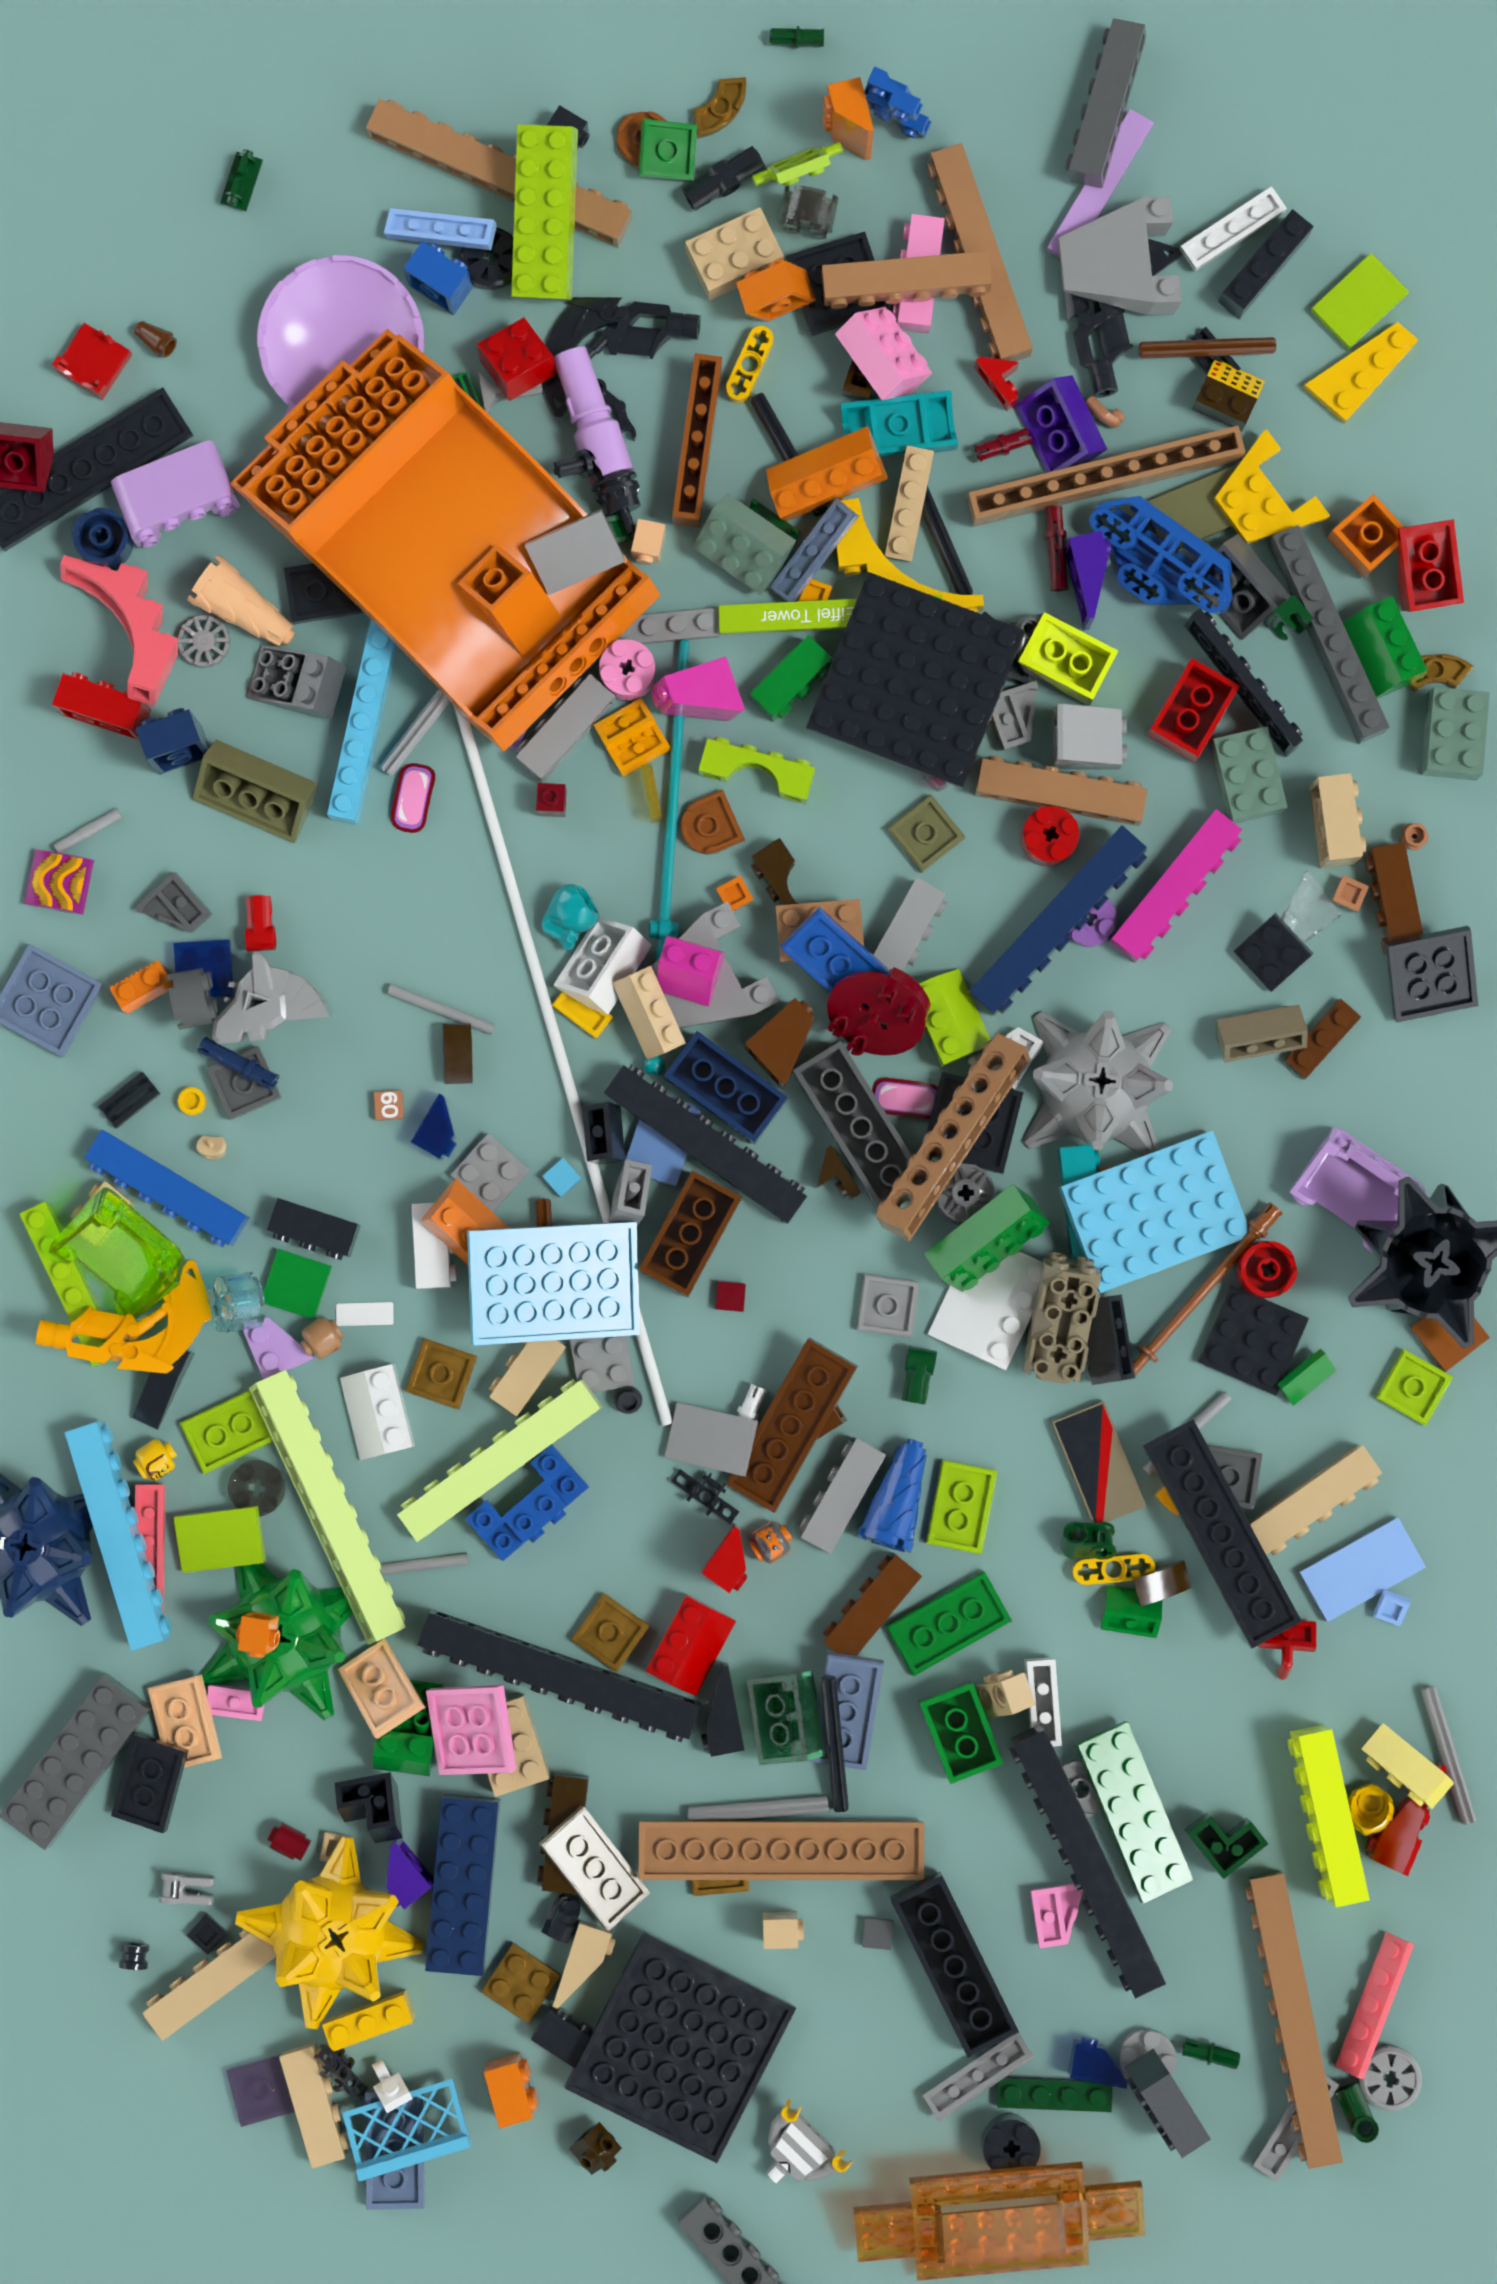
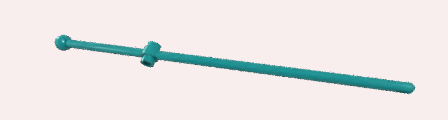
[643,639,689,1075]

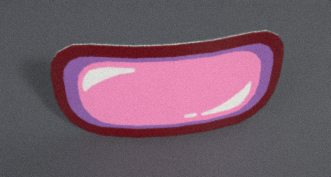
[391,763,436,833]
[872,1078,938,1119]

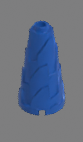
[857,1439,927,1553]

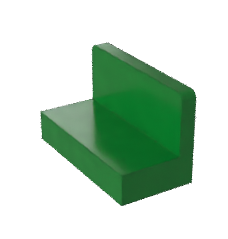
[1101,1586,1163,1638]

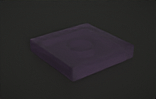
[226,2054,295,2127]

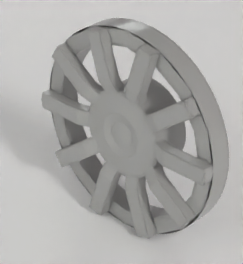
[178,615,230,668]

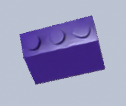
[1015,375,1108,473]

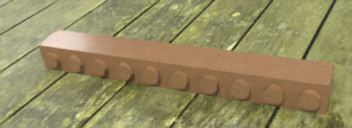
[366,98,632,248]
[967,426,1245,527]
[1244,1871,1343,2169]

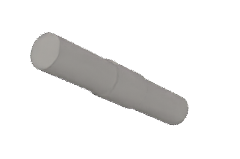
[54,808,122,853]

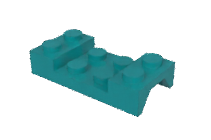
[840,390,958,457]

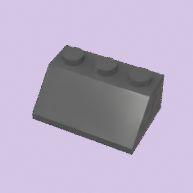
[1191,534,1291,640]

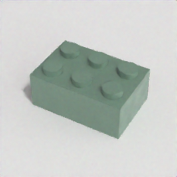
[693,493,796,595]
[1421,687,1490,781]
[1209,726,1288,824]

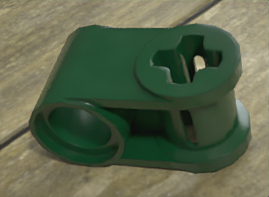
[1060,1522,1116,1560]

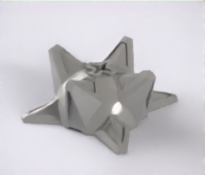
[1022,1010,1173,1156]

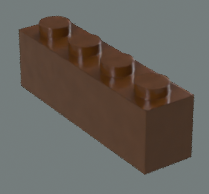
[1365,842,1424,955]
[822,1553,922,1656]

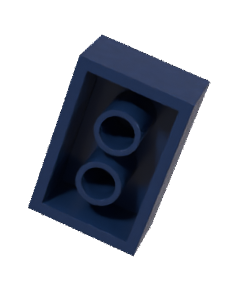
[135,708,209,775]

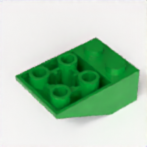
[373,1680,443,1777]

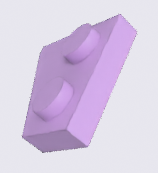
[242,1317,315,1379]

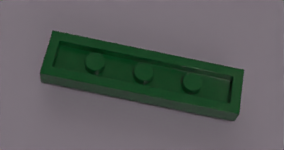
[996,2077,1113,2112]

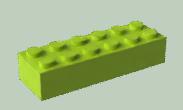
[512,124,578,300]

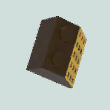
[1192,360,1265,432]

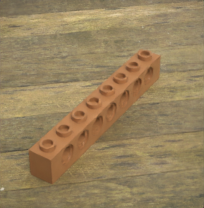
[875,1033,1030,1242]

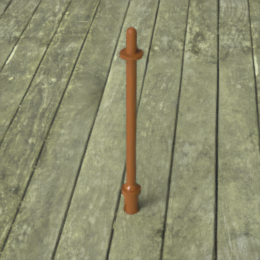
[1133,1202,1283,1376]

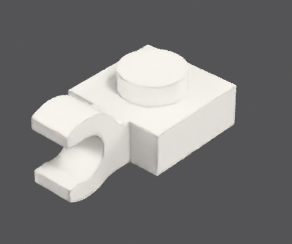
[372,2059,412,2113]

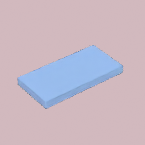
[1299,1517,1426,1622]

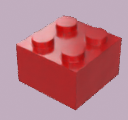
[477,317,556,401]

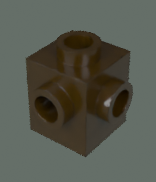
[569,2122,622,2175]

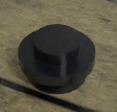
[614,1386,642,1414]

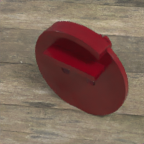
[827,967,931,1056]

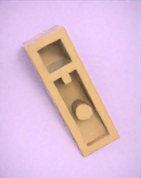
[553,1920,616,2008]

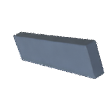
[769,498,859,602]

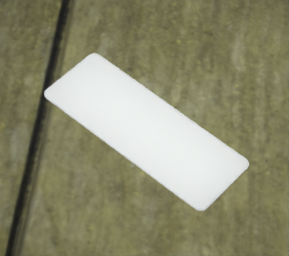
[336,1302,394,1326]

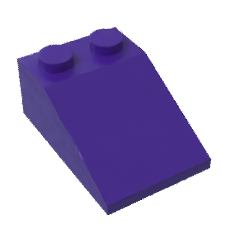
[1065,531,1112,631]

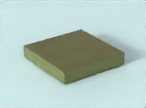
[887,794,966,873]

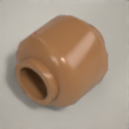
[300,1317,344,1359]

